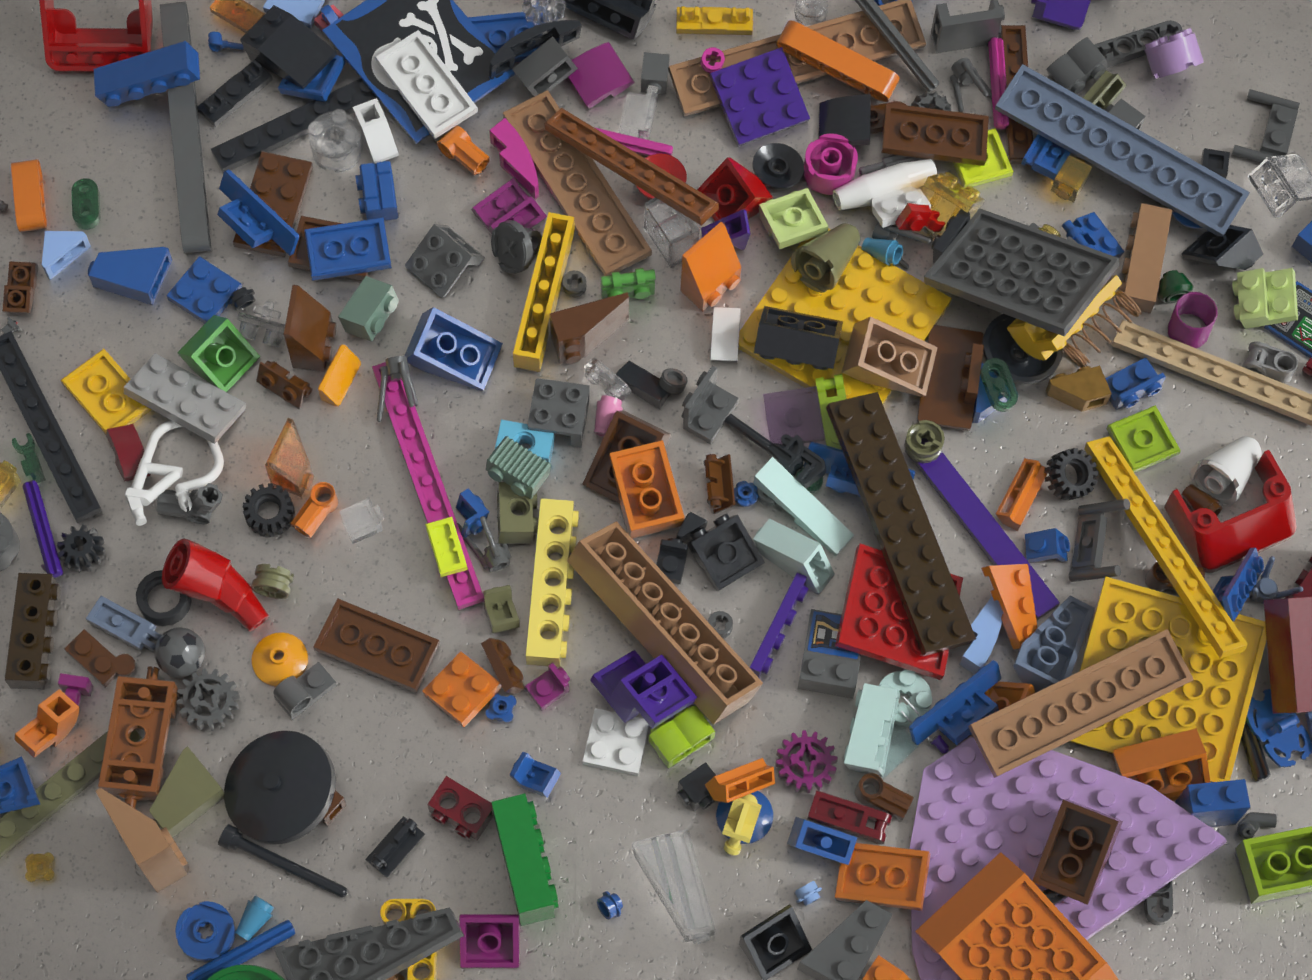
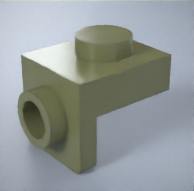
[483,585,520,633]

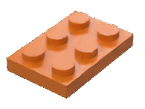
[835,843,931,911]

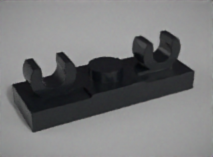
[197,60,273,127]

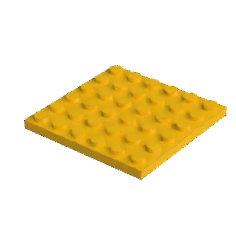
[738,228,952,404]
[1069,577,1267,782]

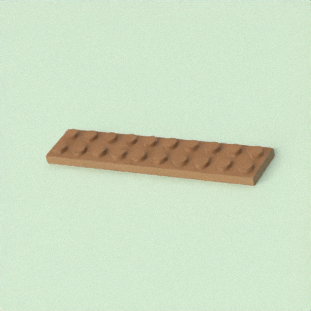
[668,0,926,117]

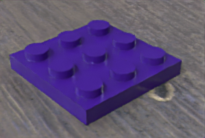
[709,47,810,147]

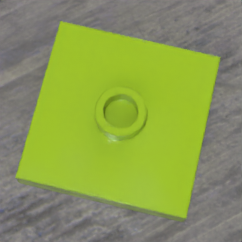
[1106,405,1181,473]

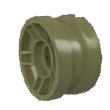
[904,420,945,463]
[251,564,294,599]

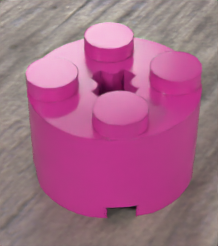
[803,134,858,195]

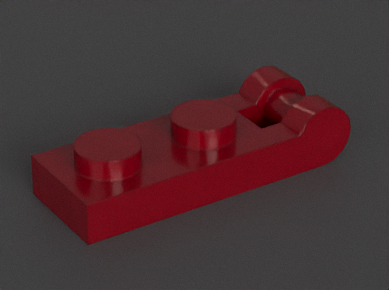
[807,790,892,844]

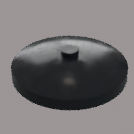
[224,731,336,845]

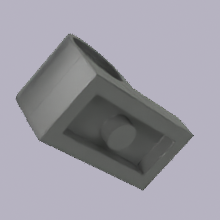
[273,662,337,720]

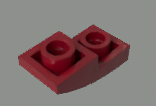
[106,424,151,482]

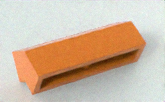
[996,458,1048,531]
[705,758,775,803]

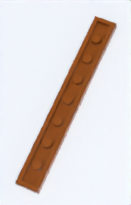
[544,108,719,226]

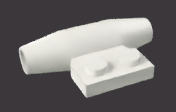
[833,159,937,228]

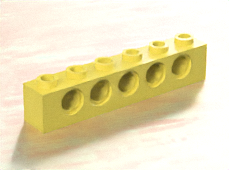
[526,499,579,667]

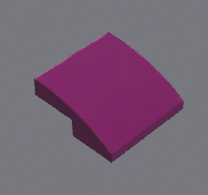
[568,42,635,109]
[471,178,547,234]

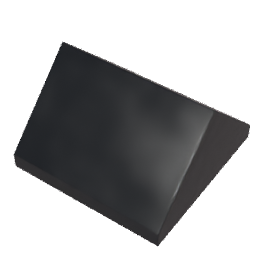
[739,904,812,980]

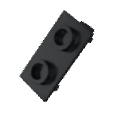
[365,816,425,878]

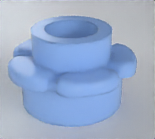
[794,881,822,906]

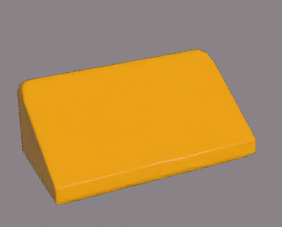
[318,344,361,406]

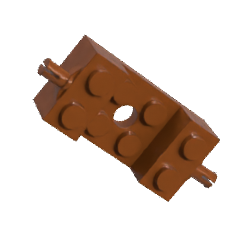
[98,666,179,809]

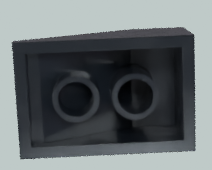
[240,5,337,89]

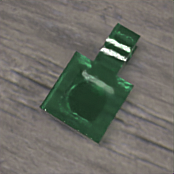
[12,433,46,483]

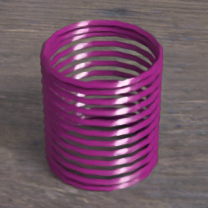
[1168,292,1218,348]

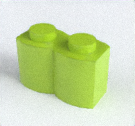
[649,705,715,768]

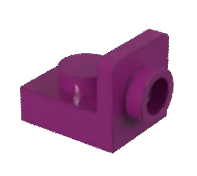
[525,662,570,711]

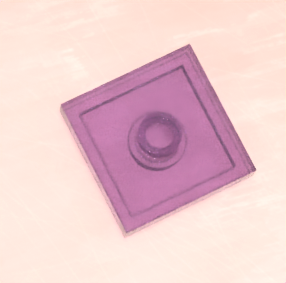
[763,386,825,444]

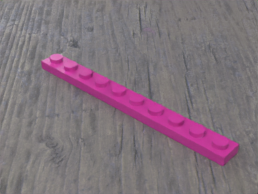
[372,362,484,610]

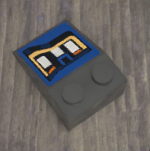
[798,609,861,699]

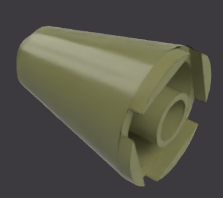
[791,223,861,293]

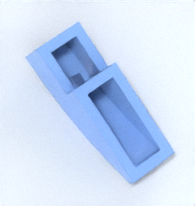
[959,597,1003,675]

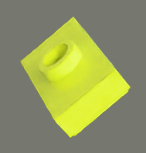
[425,517,468,577]

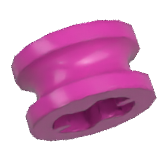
[700,47,725,73]

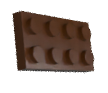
[881,103,989,166]
[233,152,313,258]
[313,598,440,693]

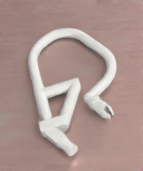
[125,420,224,526]

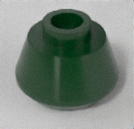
[1158,270,1194,303]

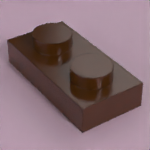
[481,638,526,694]

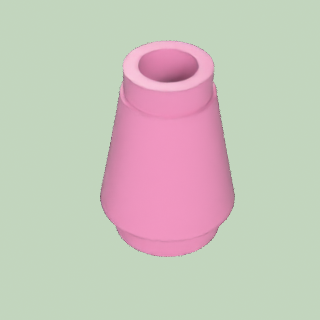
[594,395,623,437]

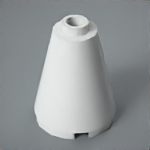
[1190,436,1261,506]

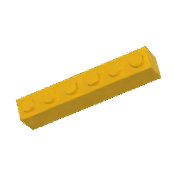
[513,212,575,372]

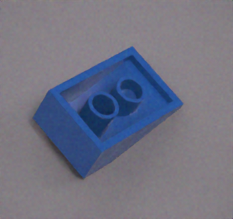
[404,307,503,391]

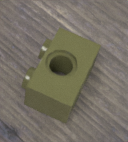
[497,482,538,544]

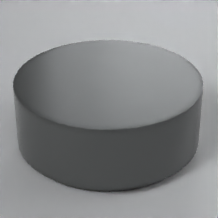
[659,368,688,394]

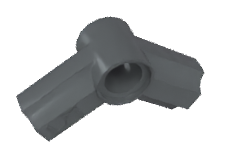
[157,483,223,524]

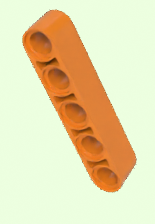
[776,20,900,102]

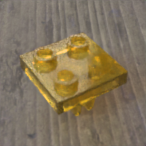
[924,172,985,218]

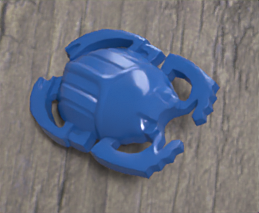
[1246,689,1312,768]

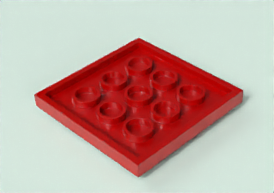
[835,543,963,680]

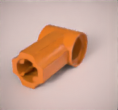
[437,125,490,175]
[290,482,338,538]

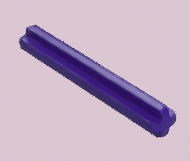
[22,480,63,578]

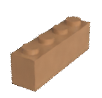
[1118,203,1172,314]

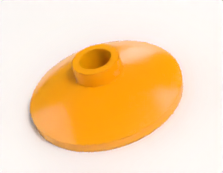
[252,632,308,687]

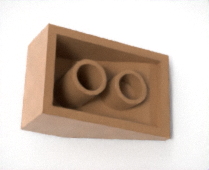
[842,316,938,397]

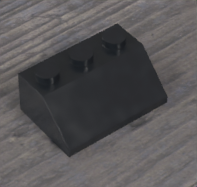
[754,306,843,370]

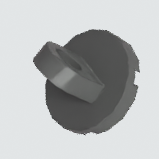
[491,220,542,274]

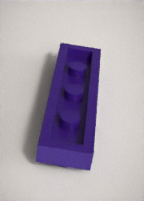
[750,572,809,678]

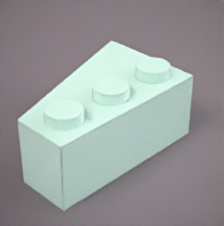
[844,683,900,777]

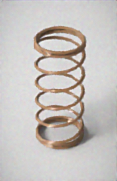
[1063,290,1141,368]

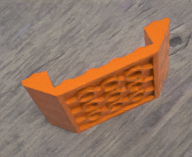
[915,852,1119,980]

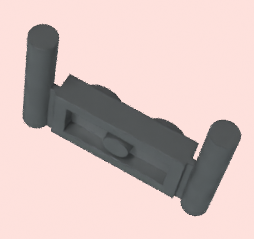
[1232,89,1300,169]
[1069,499,1130,582]

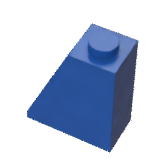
[88,247,172,305]

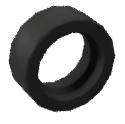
[136,570,192,626]

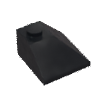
[1181,225,1263,270]

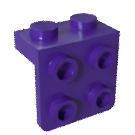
[1031,0,1091,30]

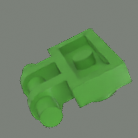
[601,268,656,299]

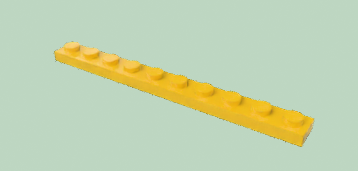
[1084,436,1248,659]

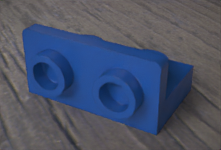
[1105,357,1166,410]

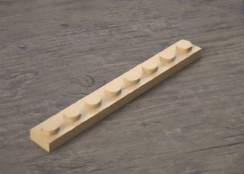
[1112,319,1312,426]

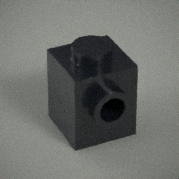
[677,762,716,811]

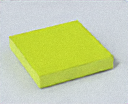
[953,128,1014,189]

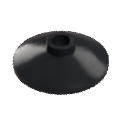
[752,143,804,189]

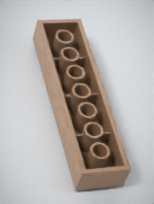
[567,521,763,725]

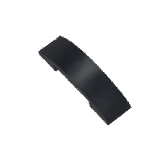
[488,20,582,79]

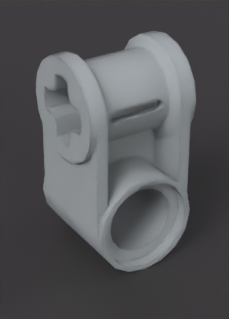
[1242,342,1298,384]

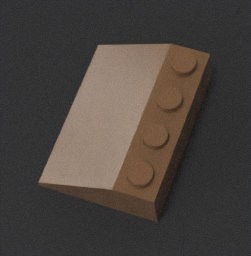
[95,788,188,893]

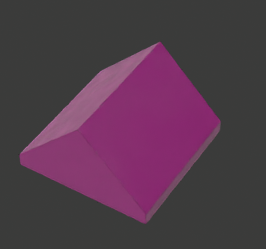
[459,914,520,968]

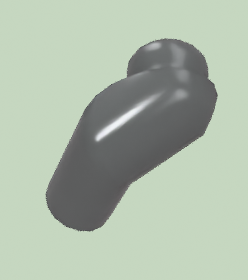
[1237,812,1277,839]

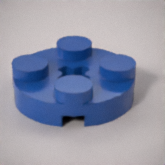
[175,901,236,962]

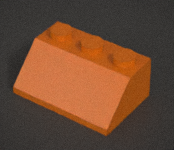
[1113,728,1211,801]

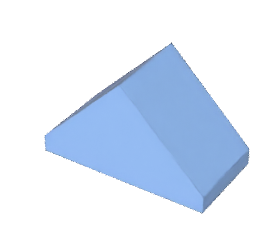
[42,231,91,280]

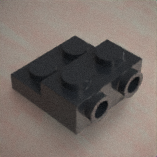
[686,513,765,591]

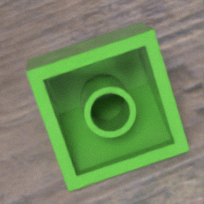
[177,315,261,392]

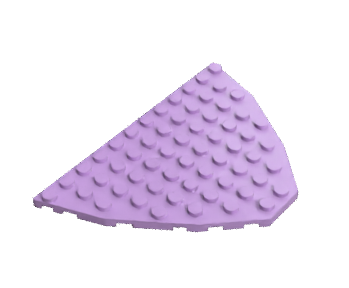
[910,737,1227,980]

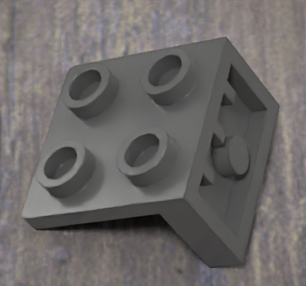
[405,224,485,297]
[681,365,739,444]
[528,378,590,448]

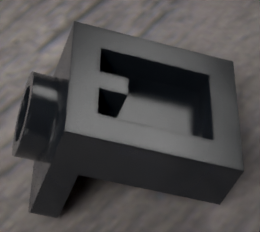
[656,538,688,584]

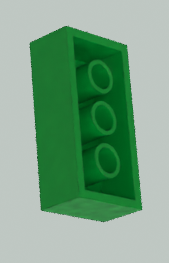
[491,793,559,926]

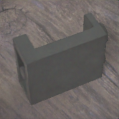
[931,0,1005,54]

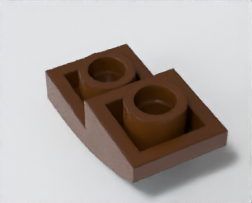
[2,261,38,314]

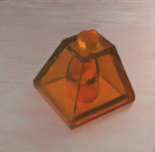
[265,418,314,497]

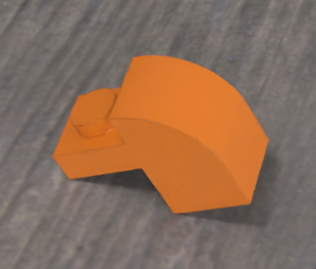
[14,689,79,758]

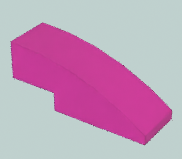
[489,118,539,200]

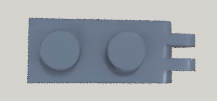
[86,596,161,651]

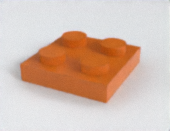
[422,651,502,727]

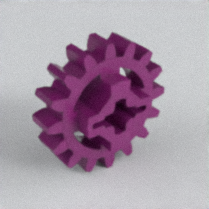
[775,730,838,794]

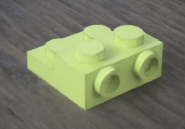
[759,188,828,250]
[1232,268,1298,329]

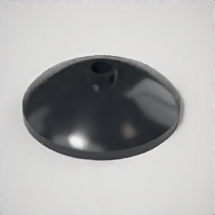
[982,314,1063,384]

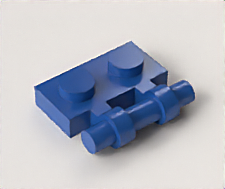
[1062,212,1125,258]

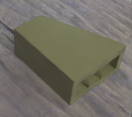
[149,746,224,838]

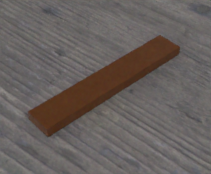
[999,25,1033,164]

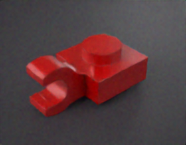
[895,203,946,232]

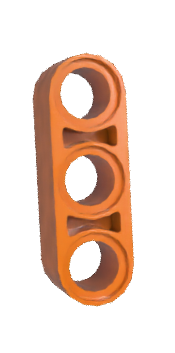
[11,159,47,232]

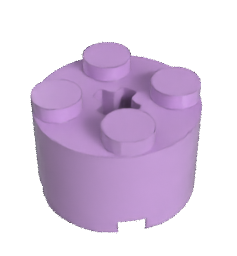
[1145,28,1204,79]

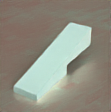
[753,457,854,556]

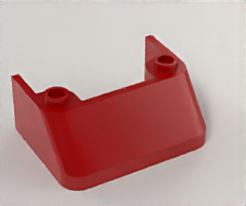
[39,0,153,71]
[1164,450,1297,573]

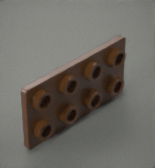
[917,325,984,431]

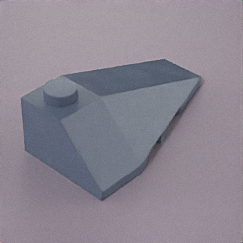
[1013,595,1095,693]

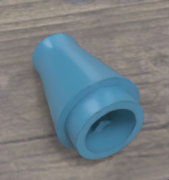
[862,237,903,266]
[235,895,275,941]

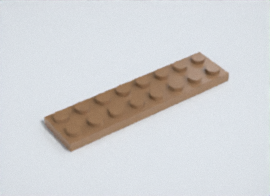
[503,90,652,276]
[968,629,1194,778]

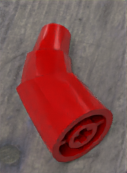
[162,538,269,632]

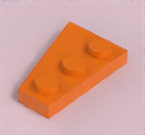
[981,564,1038,650]

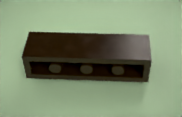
[5,573,61,690]

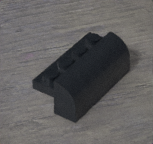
[551,0,657,40]

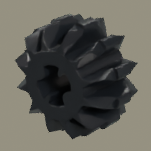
[57,524,105,573]

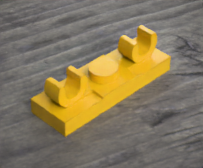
[676,6,753,35]

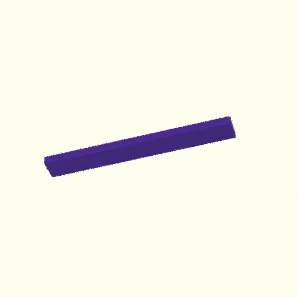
[905,438,1060,620]

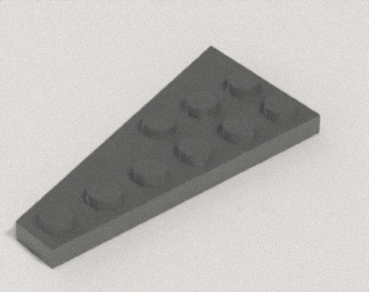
[274,907,464,980]

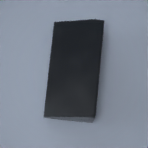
[615,360,671,409]

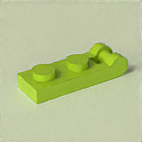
[815,374,847,450]

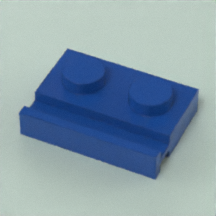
[1021,134,1071,181]

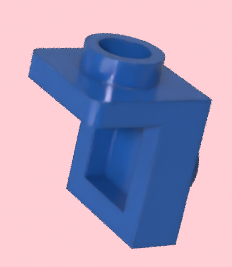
[455,488,489,538]
[1025,528,1070,563]
[510,752,561,798]

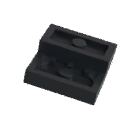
[819,94,871,145]

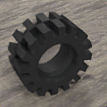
[1044,448,1098,500]
[242,483,295,537]

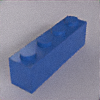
[94,41,200,107]

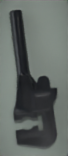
[725,414,826,489]

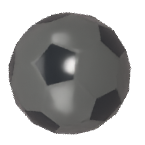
[155,627,205,678]

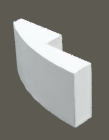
[711,307,741,361]

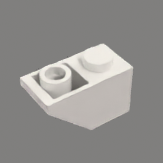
[353,98,399,164]

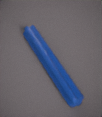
[186,920,296,980]

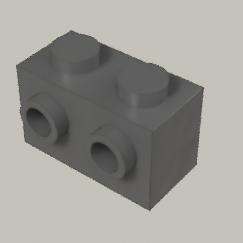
[513,37,578,97]

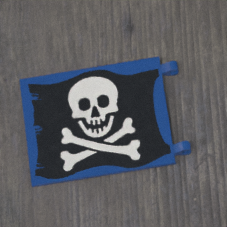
[320,0,515,144]

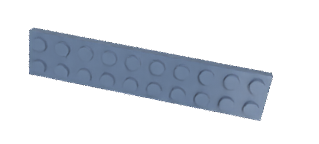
[995,64,1250,236]

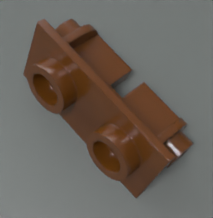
[256,361,313,409]
[703,454,735,514]

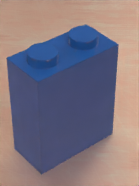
[1174,779,1250,827]

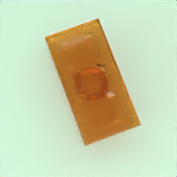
[210,0,265,33]

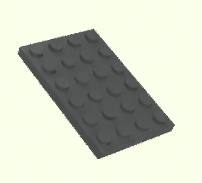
[924,208,1119,337]

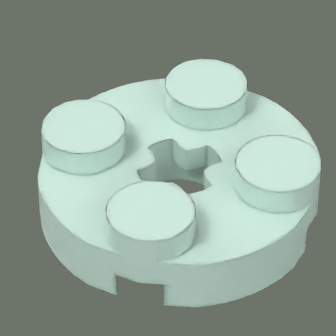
[879,669,933,727]

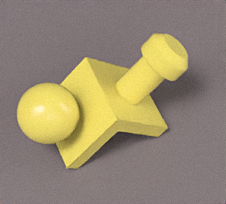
[722,794,762,856]

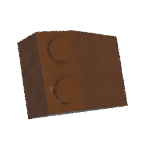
[284,285,336,372]
[550,292,629,364]
[582,410,672,503]
[1032,799,1123,905]

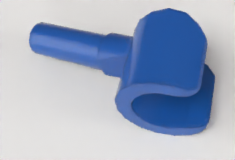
[208,32,244,52]

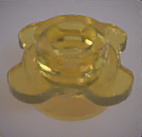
[25,852,55,882]

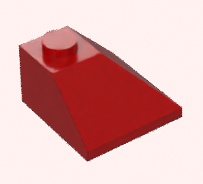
[697,157,773,222]

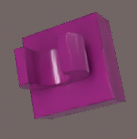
[58,673,93,706]

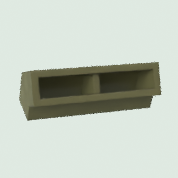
[1083,70,1127,110]

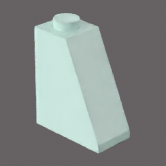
[753,519,835,595]

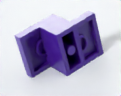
[590,650,697,729]

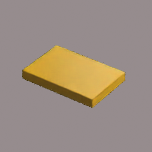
[60,349,152,435]

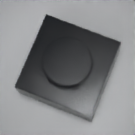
[1201,148,1230,179]

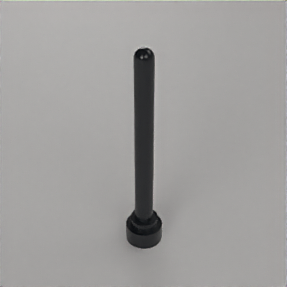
[218,824,348,898]

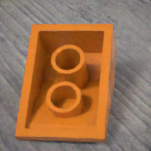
[680,222,741,312]
[609,440,685,539]

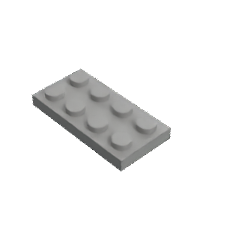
[124,353,246,444]

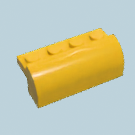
[1007,275,1122,360]

